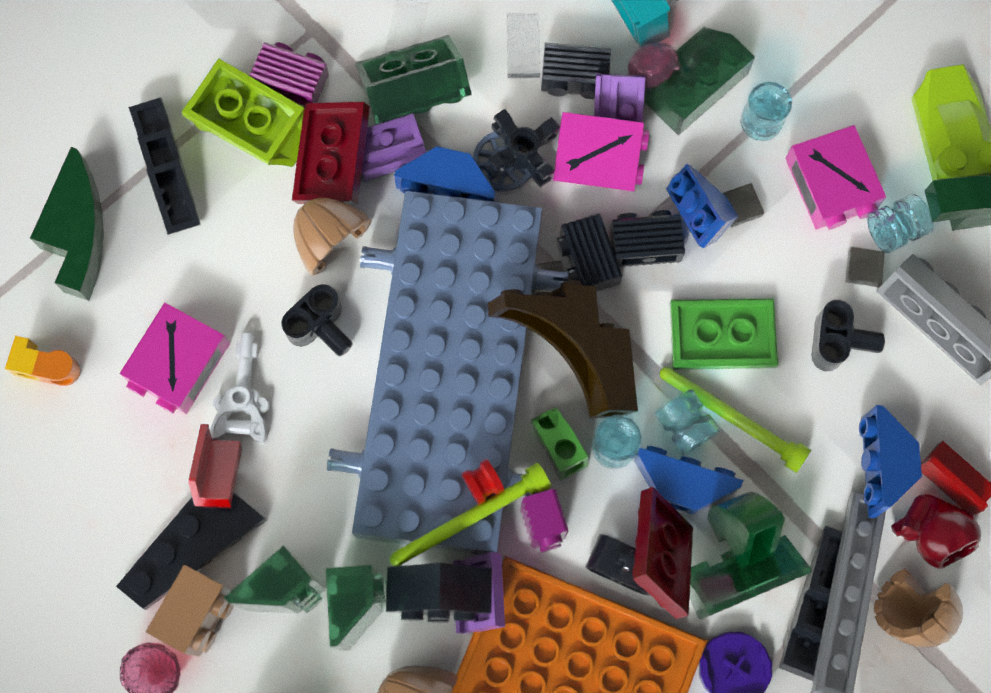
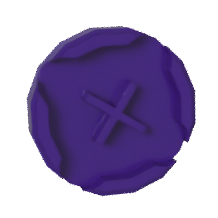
[698,632,772,693]

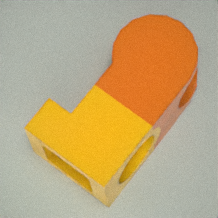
[5,335,80,386]

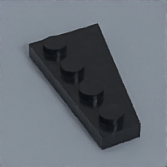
[116,493,267,610]

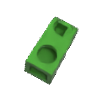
[530,407,588,481]

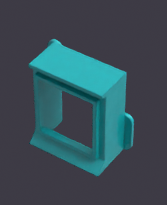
[611,0,670,52]

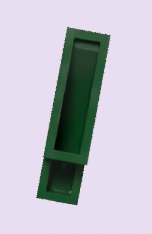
[30,147,104,301]
[924,175,991,231]
[707,492,785,570]

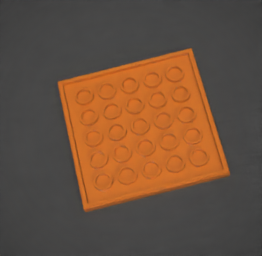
[452,556,707,693]

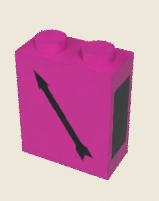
[553,112,649,191]
[785,125,886,230]
[119,302,230,414]

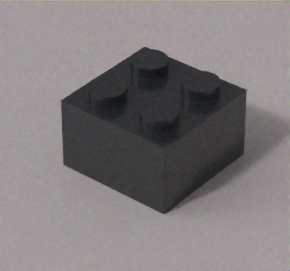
[386,563,492,623]

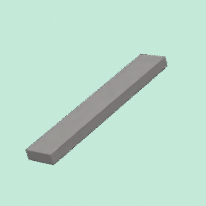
[811,491,886,693]

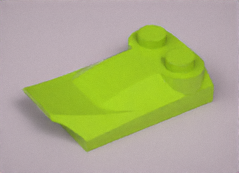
[182,58,305,167]
[911,64,991,181]

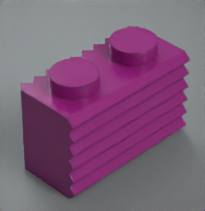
[249,42,329,106]
[520,489,569,553]

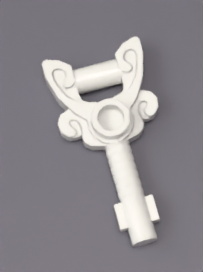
[210,333,269,443]

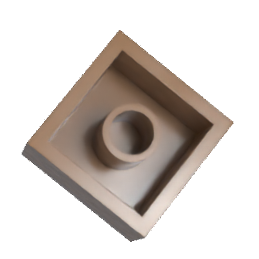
[146,565,236,657]

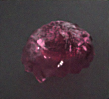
[627,42,680,88]
[119,643,181,693]

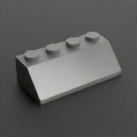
[876,254,991,385]

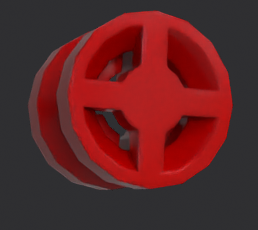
[461,459,505,505]

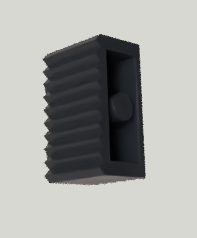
[541,43,611,99]
[610,210,685,267]
[556,213,622,291]

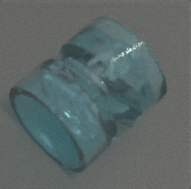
[740,82,792,141]
[867,194,934,254]
[655,389,720,456]
[592,415,642,469]

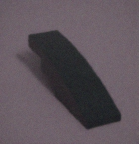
[128,97,201,235]
[779,526,842,681]

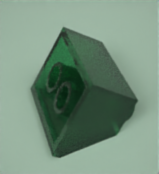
[644,27,755,136]
[355,35,472,124]
[690,535,812,620]
[224,546,326,614]
[326,565,387,652]

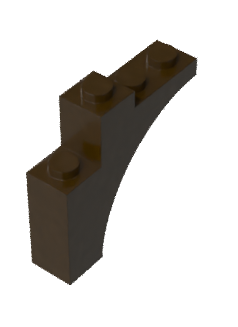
[487,280,638,418]

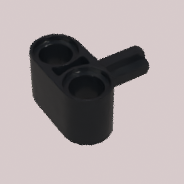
[281,284,353,357]
[811,300,885,371]
[585,534,649,596]

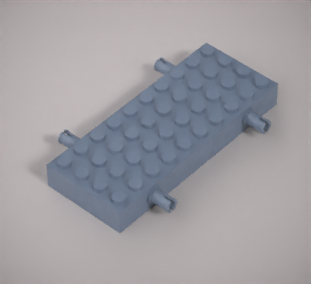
[327,191,569,554]

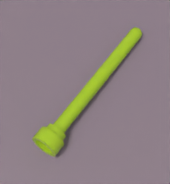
[659,367,812,473]
[390,462,552,566]

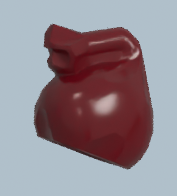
[891,494,982,569]

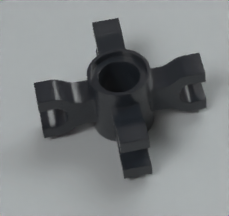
[485,109,560,188]

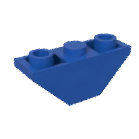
[394,146,495,202]
[666,163,738,248]
[859,405,922,518]
[634,446,743,515]

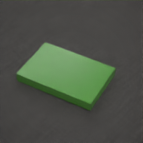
[669,299,778,370]

